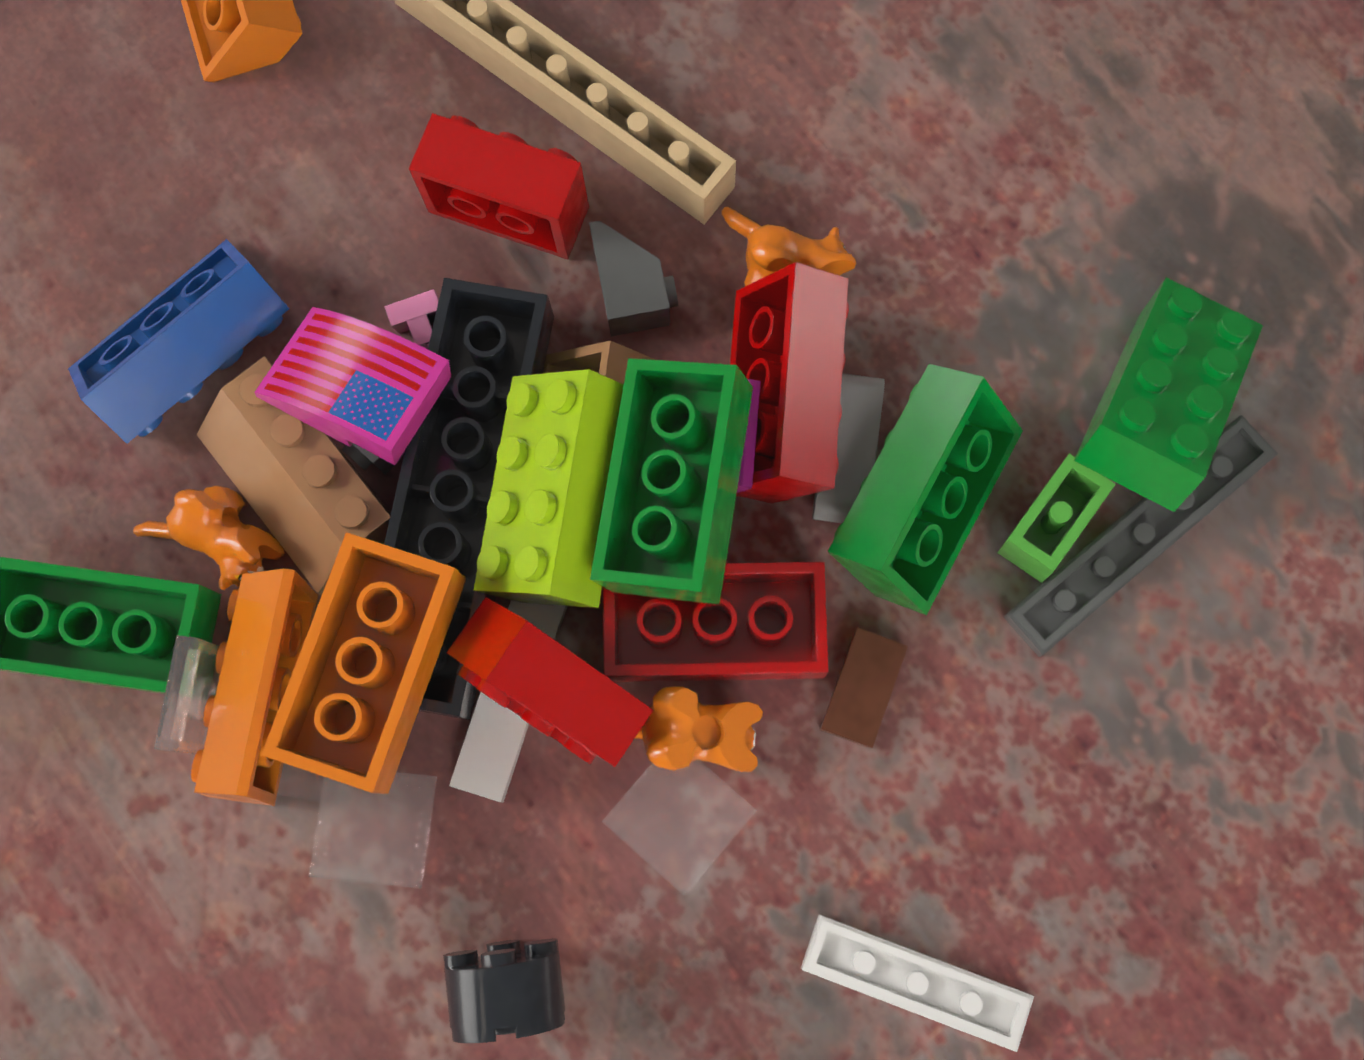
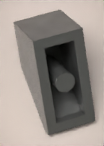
[589,221,678,337]

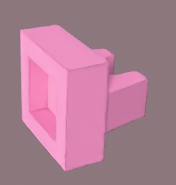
[384,289,439,349]

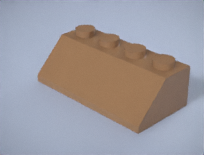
[197,356,391,595]

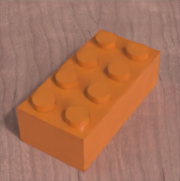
[261,532,466,794]

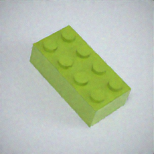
[474,369,624,608]

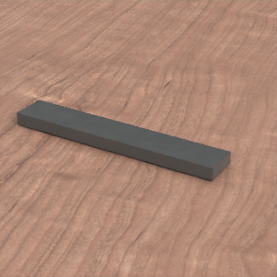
[1003,415,1278,657]

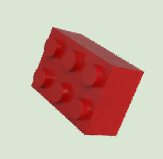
[409,113,589,260]
[447,597,653,767]

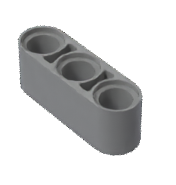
[812,373,885,523]

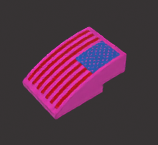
[254,307,451,465]

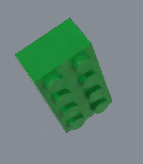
[1074,277,1263,512]
[590,358,753,604]
[827,364,1023,616]
[0,557,222,699]

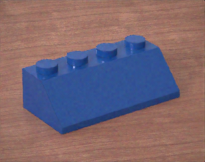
[68,239,290,444]

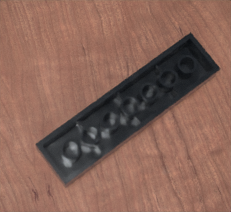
[384,278,554,720]

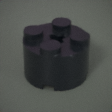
[443,938,565,1043]

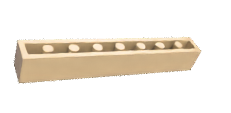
[394,0,736,225]

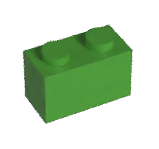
[997,453,1116,583]

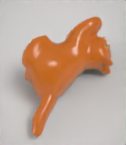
[721,206,856,286]
[133,486,284,590]
[635,686,763,772]

